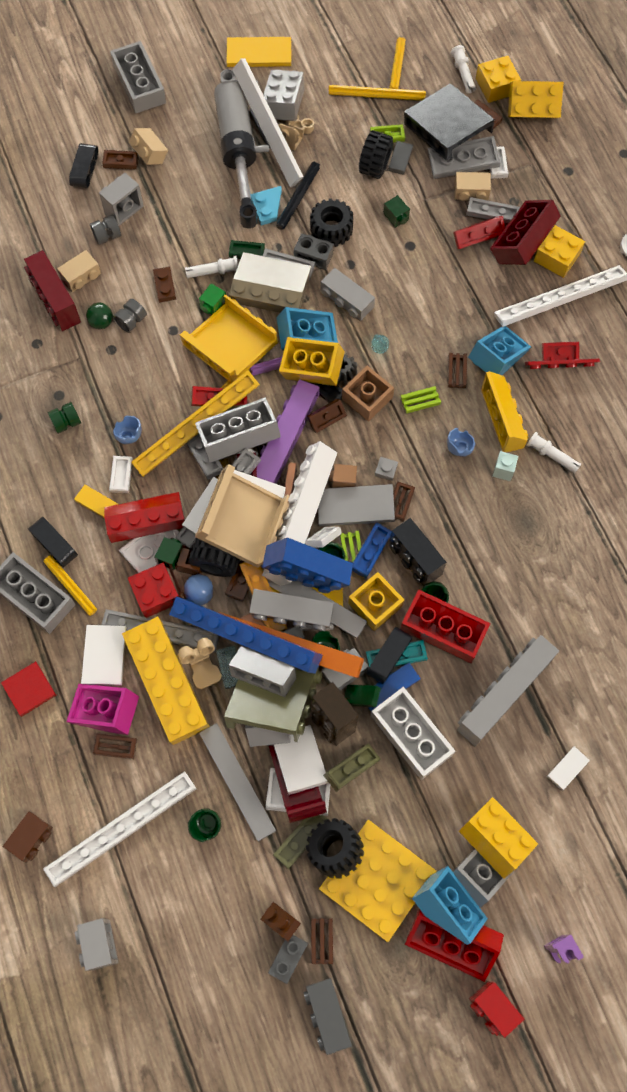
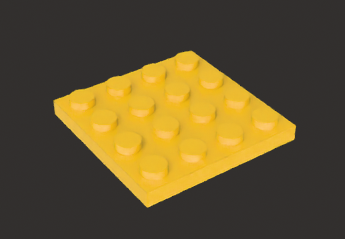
[319,820,436,943]

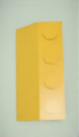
[481,371,529,453]

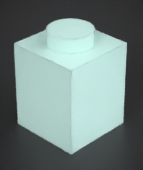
[492,451,518,481]

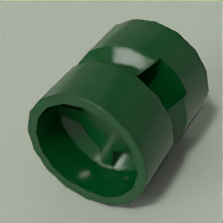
[47,402,81,434]

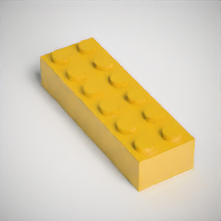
[122,617,210,745]

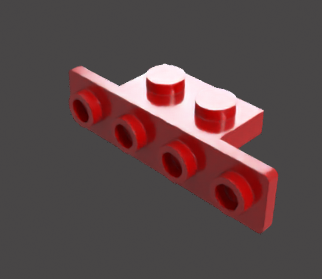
[525,341,600,369]

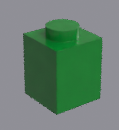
[199,284,226,315]

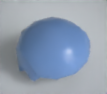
[113,416,142,444]
[447,428,475,456]
[184,574,213,605]

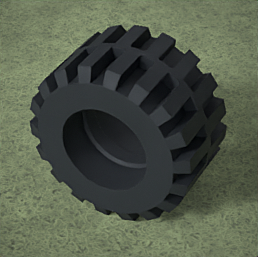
[359,130,393,179]
[310,198,354,247]
[189,538,240,577]
[306,818,364,879]

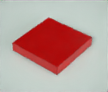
[1,661,56,717]

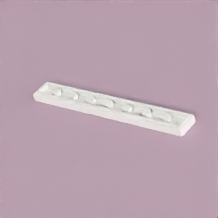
[232,59,303,187]
[494,265,627,327]
[43,771,196,887]

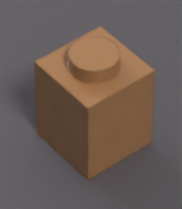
[329,464,357,488]

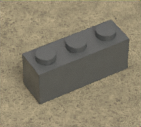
[303,978,352,1055]

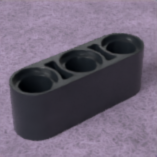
[69,143,99,188]
[28,516,78,568]
[366,627,413,684]

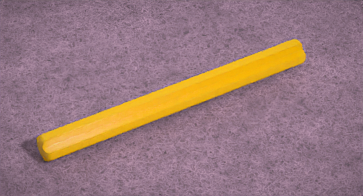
[328,85,426,101]

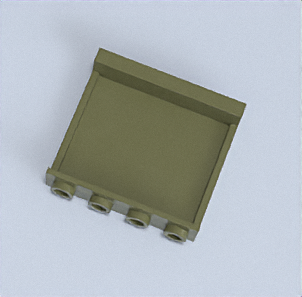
[224,651,322,742]

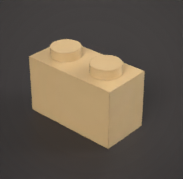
[129,128,168,165]
[454,172,491,201]
[57,250,101,292]

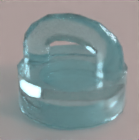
[371,334,389,353]

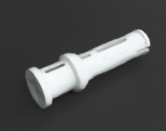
[451,45,476,93]
[185,256,238,279]
[526,432,581,474]

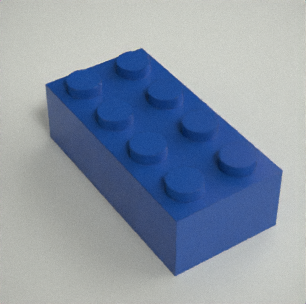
[262,537,353,593]

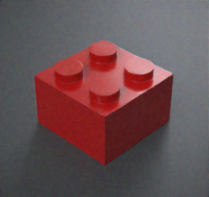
[128,562,179,618]
[469,981,525,1038]

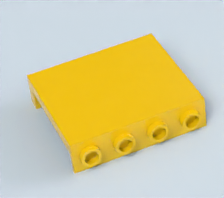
[180,295,278,383]

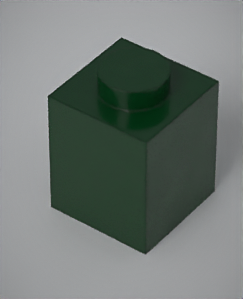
[383,195,410,228]
[154,537,183,570]

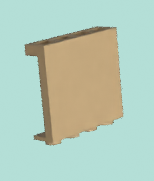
[195,464,290,568]

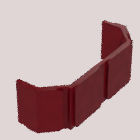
[268,745,327,823]

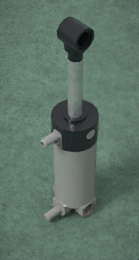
[214,69,269,229]

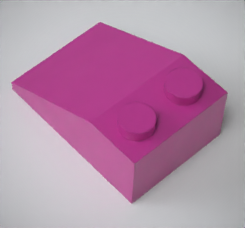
[66,684,139,735]

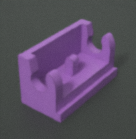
[544,934,584,963]

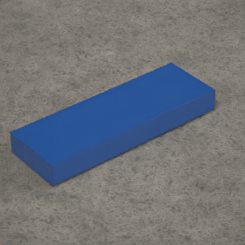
[352,522,392,579]
[368,663,421,712]

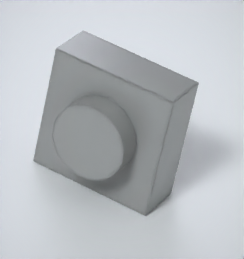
[375,457,398,481]

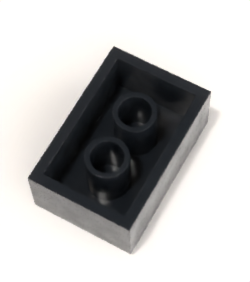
[389,518,447,587]

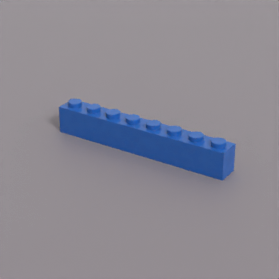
[169,596,323,674]

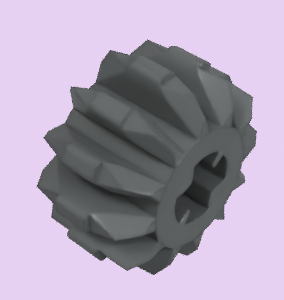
[337,353,357,384]

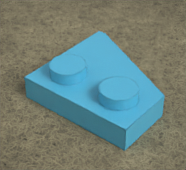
[250,186,282,226]

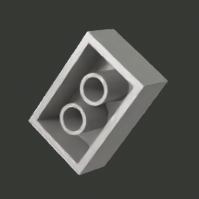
[264,69,305,121]

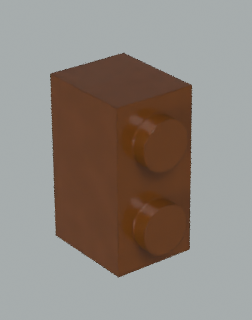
[2,811,53,863]

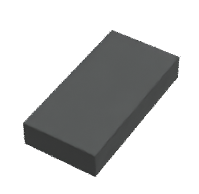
[388,141,413,175]

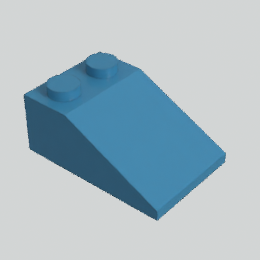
[276,307,338,350]
[468,326,531,375]
[412,866,488,945]

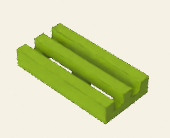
[370,124,405,143]
[401,386,441,414]
[340,531,361,563]

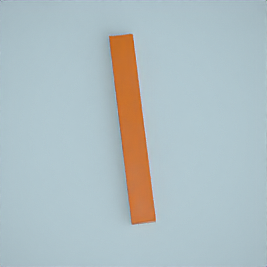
[219,612,364,678]

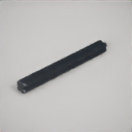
[276,161,320,230]

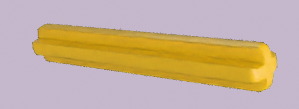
[390,37,406,89]
[43,555,97,616]

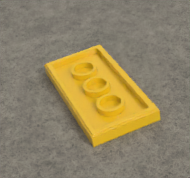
[227,37,291,67]

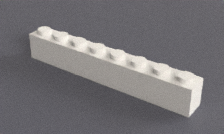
[262,441,337,586]

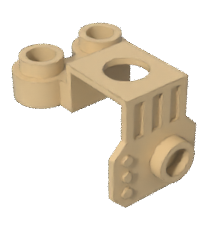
[278,114,314,151]
[178,638,222,690]

